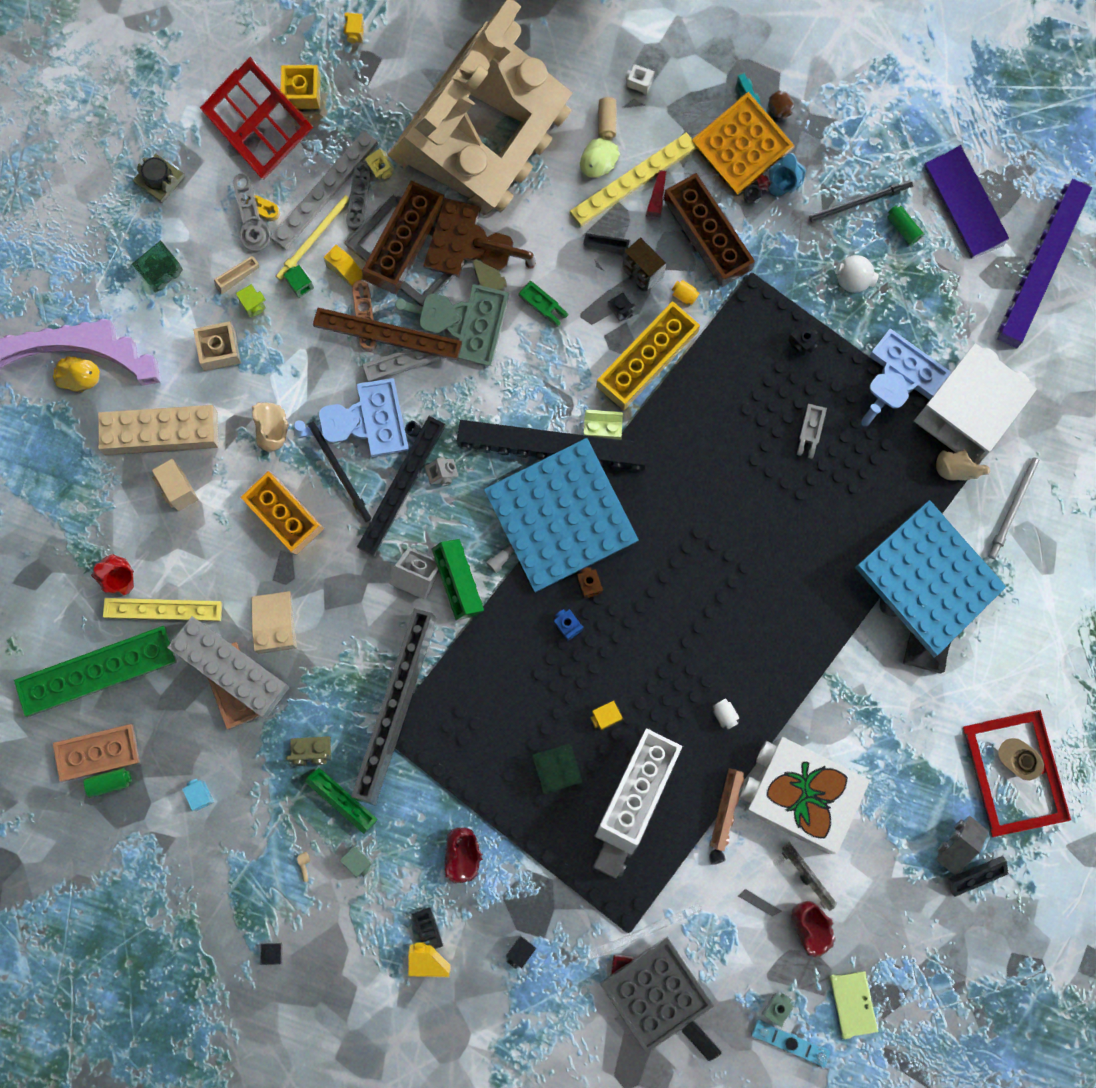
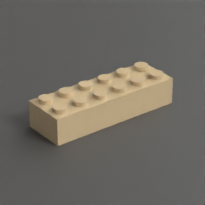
[98,405,218,455]

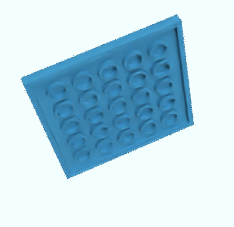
[484,438,639,593]
[855,500,1006,657]

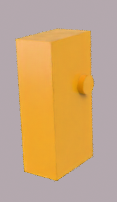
[240,471,325,555]

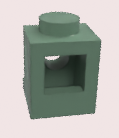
[762,993,794,1028]

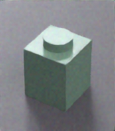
[340,846,373,878]

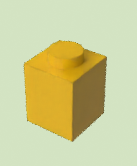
[590,701,623,731]

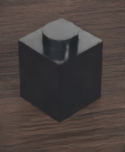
[506,935,537,969]

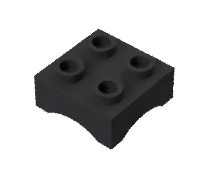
[903,631,951,674]

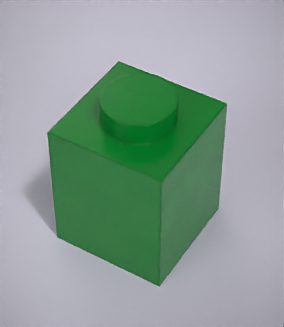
[284,265,314,298]

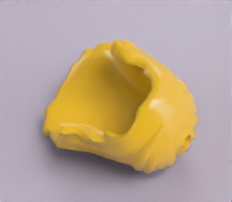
[53,356,100,392]

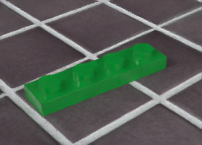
[305,768,378,834]

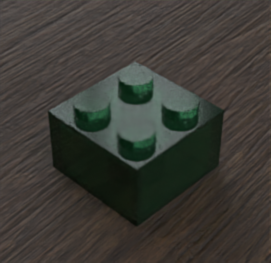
[532,743,582,795]

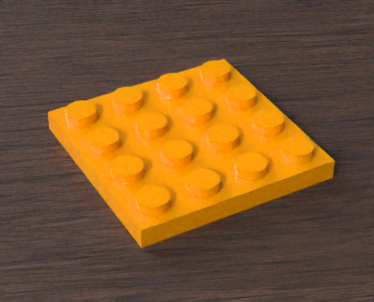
[692,92,795,195]

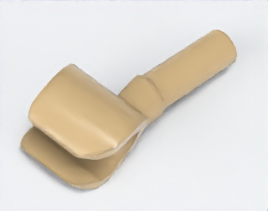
[297,852,311,882]

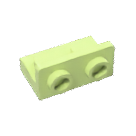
[584,410,623,440]

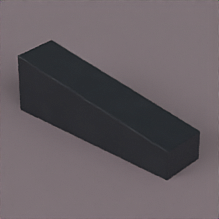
[583,233,631,255]

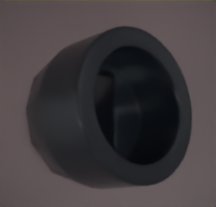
[405,421,421,437]
[709,849,726,865]

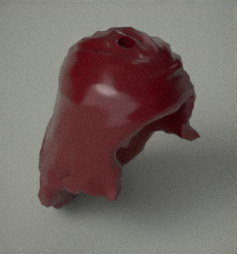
[444,827,483,883]
[791,901,836,958]

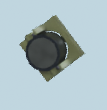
[132,153,185,203]

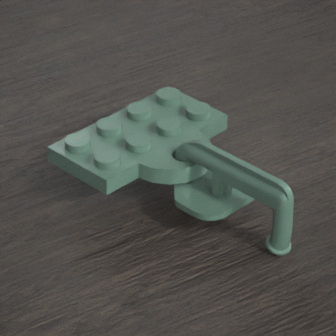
[395,284,510,366]

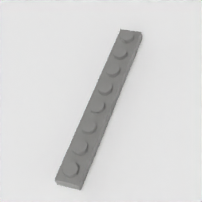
[271,131,378,250]

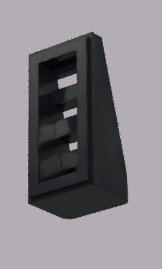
[412,907,444,949]

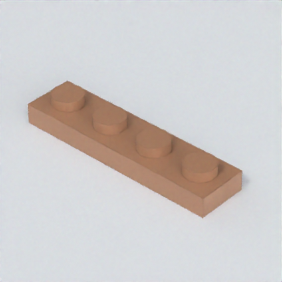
[710,768,744,851]

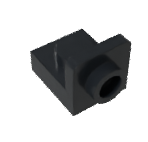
[608,292,636,321]

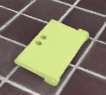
[829,971,878,1039]

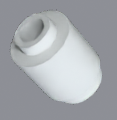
[712,699,739,729]

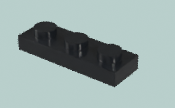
[948,856,1009,897]

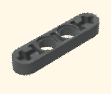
[346,162,371,231]

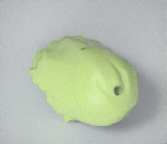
[580,137,620,178]

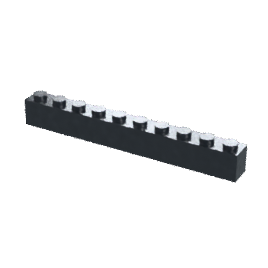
[456,420,648,472]

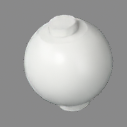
[835,255,878,293]

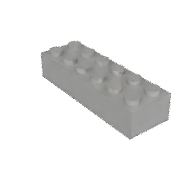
[168,616,290,719]

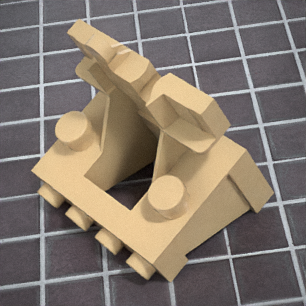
[387,0,572,215]

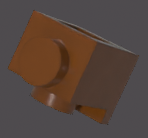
[577,567,603,599]

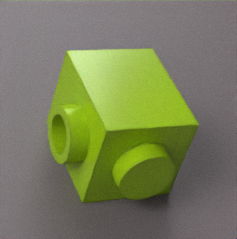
[236,284,266,317]

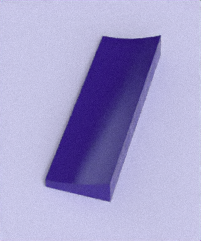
[924,145,1010,259]

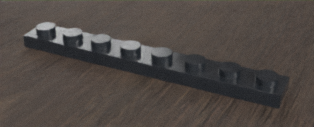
[357,416,446,557]

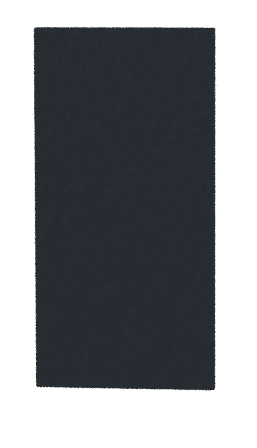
[395,273,982,933]

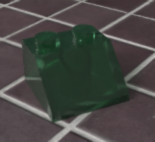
[132,240,183,293]

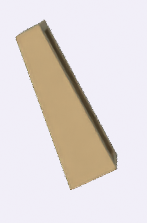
[214,256,259,294]

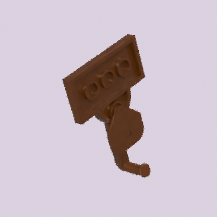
[423,198,536,277]

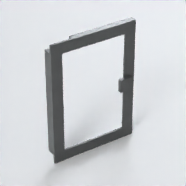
[344,195,468,306]

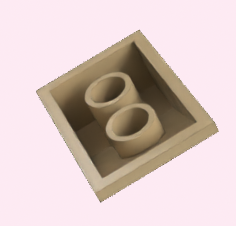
[252,591,297,654]

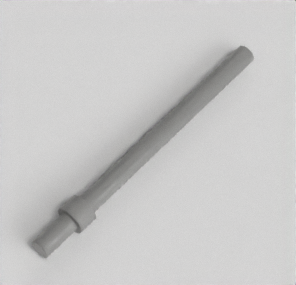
[988,458,1040,559]

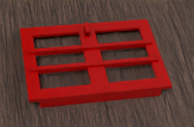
[200,57,313,180]

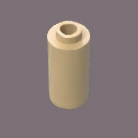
[598,97,616,140]

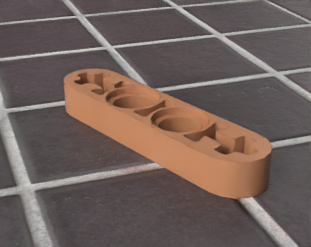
[352,281,377,352]

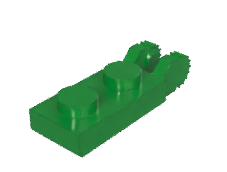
[518,280,568,326]

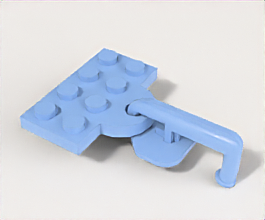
[861,329,951,426]
[294,378,409,457]

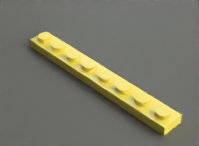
[570,132,697,227]

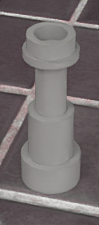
[486,544,514,574]

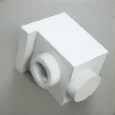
[625,64,654,96]

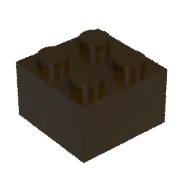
[622,237,666,291]

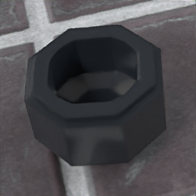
[744,184,762,204]

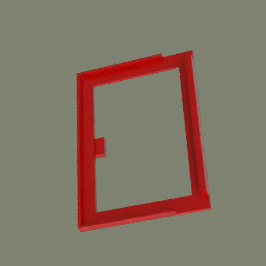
[963,710,1072,837]

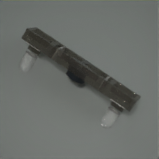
[772,841,837,911]

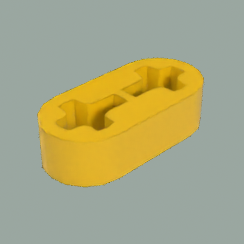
[246,195,280,221]

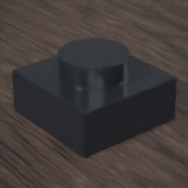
[261,943,282,965]

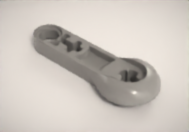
[233,174,271,251]

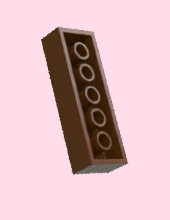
[663,173,755,288]
[362,180,444,295]

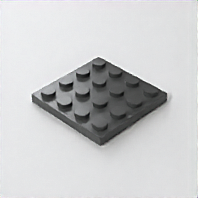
[600,937,714,1054]

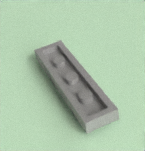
[362,349,440,382]

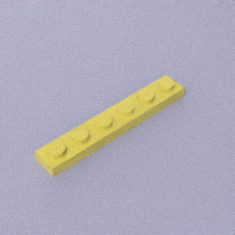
[103,598,222,622]

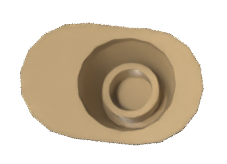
[998,738,1044,781]

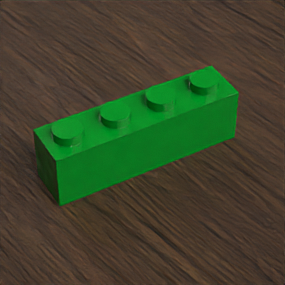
[431,539,484,620]

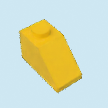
[323,244,363,287]
[408,943,451,977]

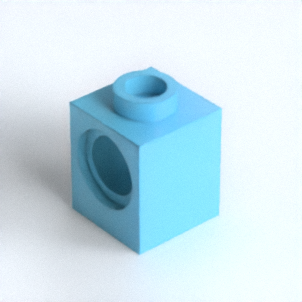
[182,779,214,811]

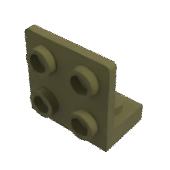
[286,736,332,766]

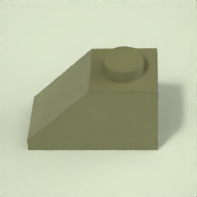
[473,260,507,291]

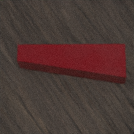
[646,170,667,218]

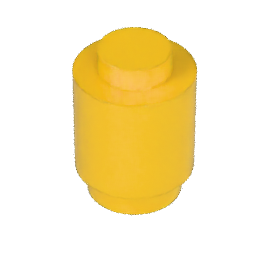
[671,279,700,305]

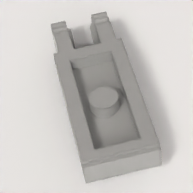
[797,404,827,459]

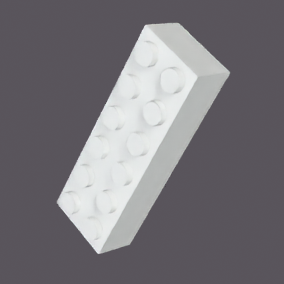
[595,728,682,855]

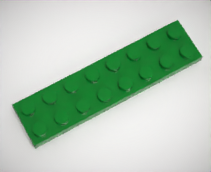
[14,625,177,717]

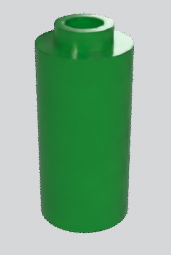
[887,205,925,246]
[84,768,132,798]

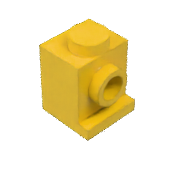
[344,13,364,43]

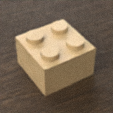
[193,321,241,371]
[152,459,199,511]

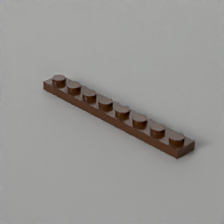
[313,307,462,361]

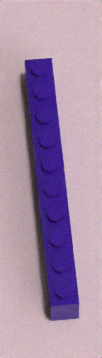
[997,178,1093,349]

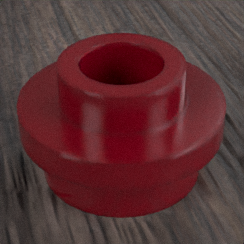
[756,174,770,191]

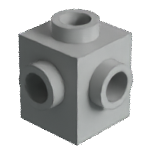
[425,457,459,486]

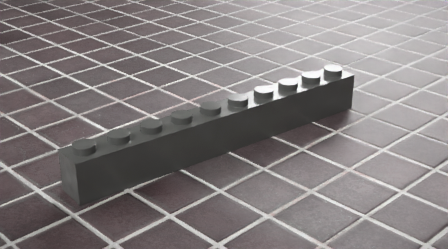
[351,608,437,806]

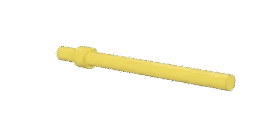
[275,195,349,281]

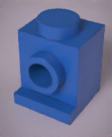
[554,609,584,642]

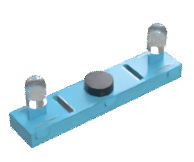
[752,1020,831,1067]

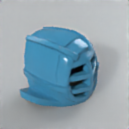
[769,153,806,196]

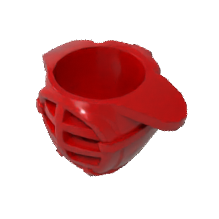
[91,554,134,595]

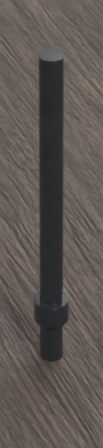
[809,180,913,222]
[307,421,372,523]

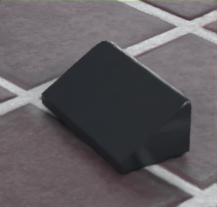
[682,1021,722,1061]

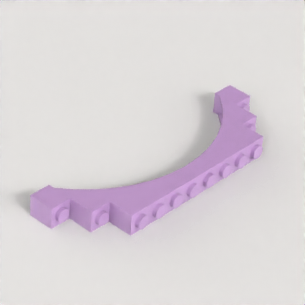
[0,319,160,386]

